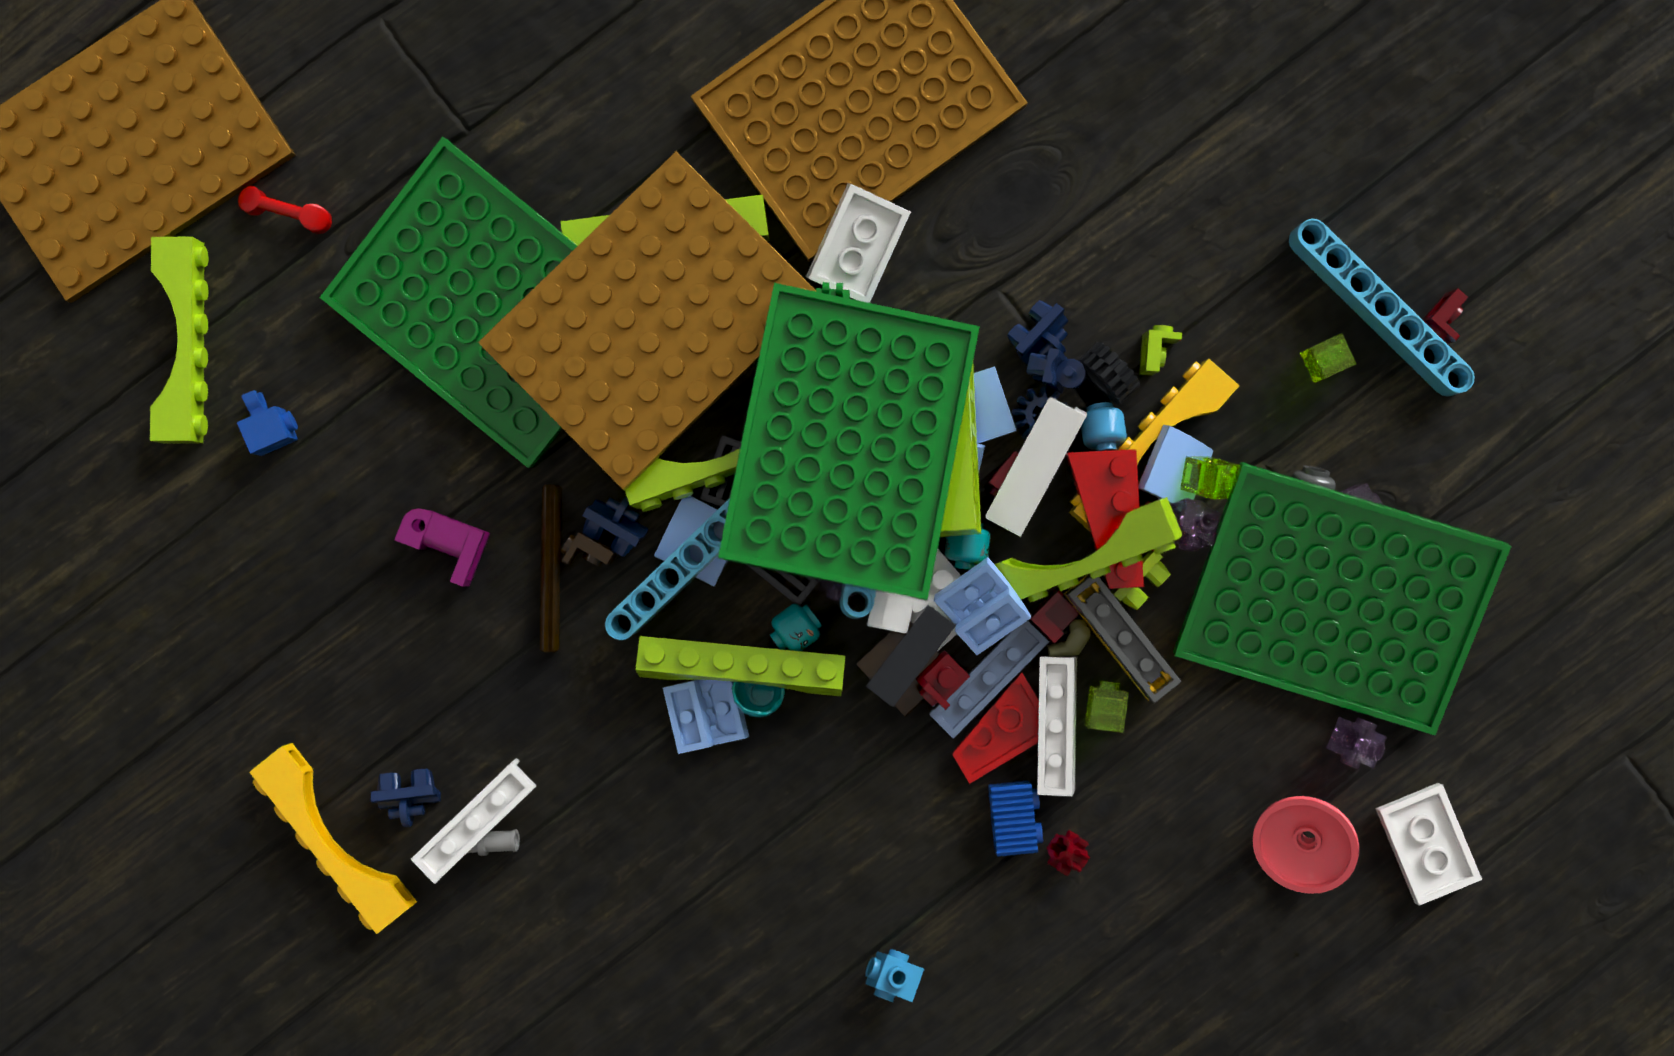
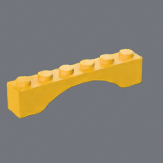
[1069,359,1240,532]
[249,743,417,934]

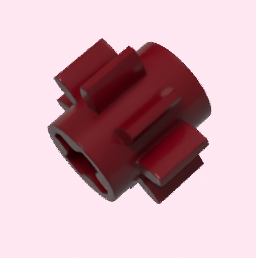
[1047,830,1090,876]

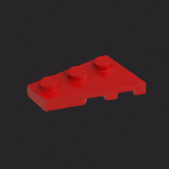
[952,672,1039,783]

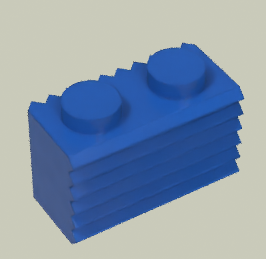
[988,781,1043,856]

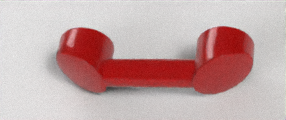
[238,186,332,234]

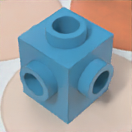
[865,949,924,1002]

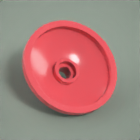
[1253,796,1359,894]

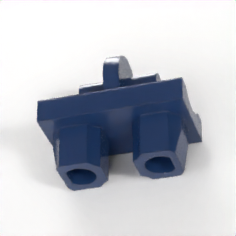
[1007,300,1068,366]
[1027,348,1086,394]
[582,496,649,557]
[371,769,441,827]

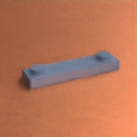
[928,621,1049,739]

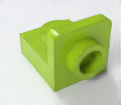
[1139,325,1182,376]

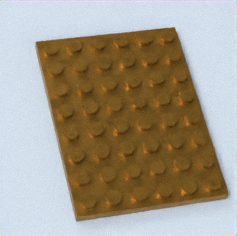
[0,0,296,303]
[691,0,1028,262]
[478,151,817,491]

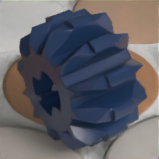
[1011,386,1068,440]

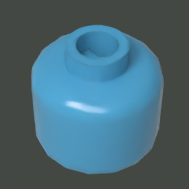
[1080,402,1127,451]

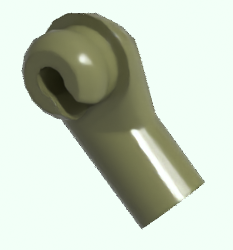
[1047,619,1091,657]

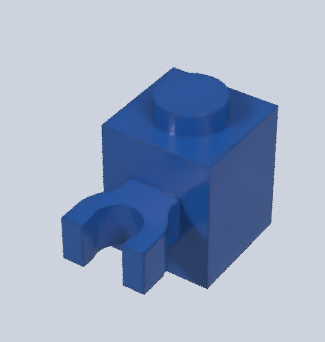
[237,390,298,456]

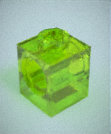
[1300,333,1356,383]
[1180,456,1240,499]
[1085,680,1129,733]

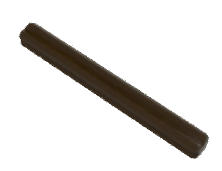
[540,485,562,652]

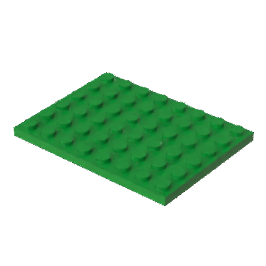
[319,137,578,468]
[718,283,980,601]
[1173,462,1511,735]

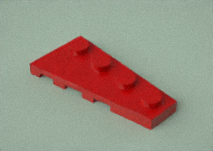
[1066,449,1144,589]

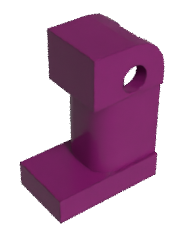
[395,508,490,587]

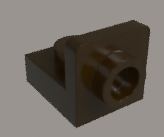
[561,532,617,567]

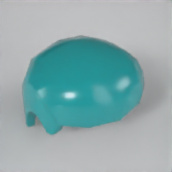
[731,682,785,717]

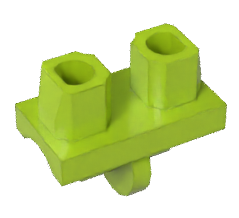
[1110,550,1171,610]

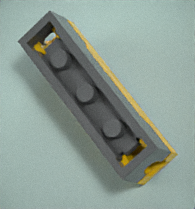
[1064,574,1182,703]

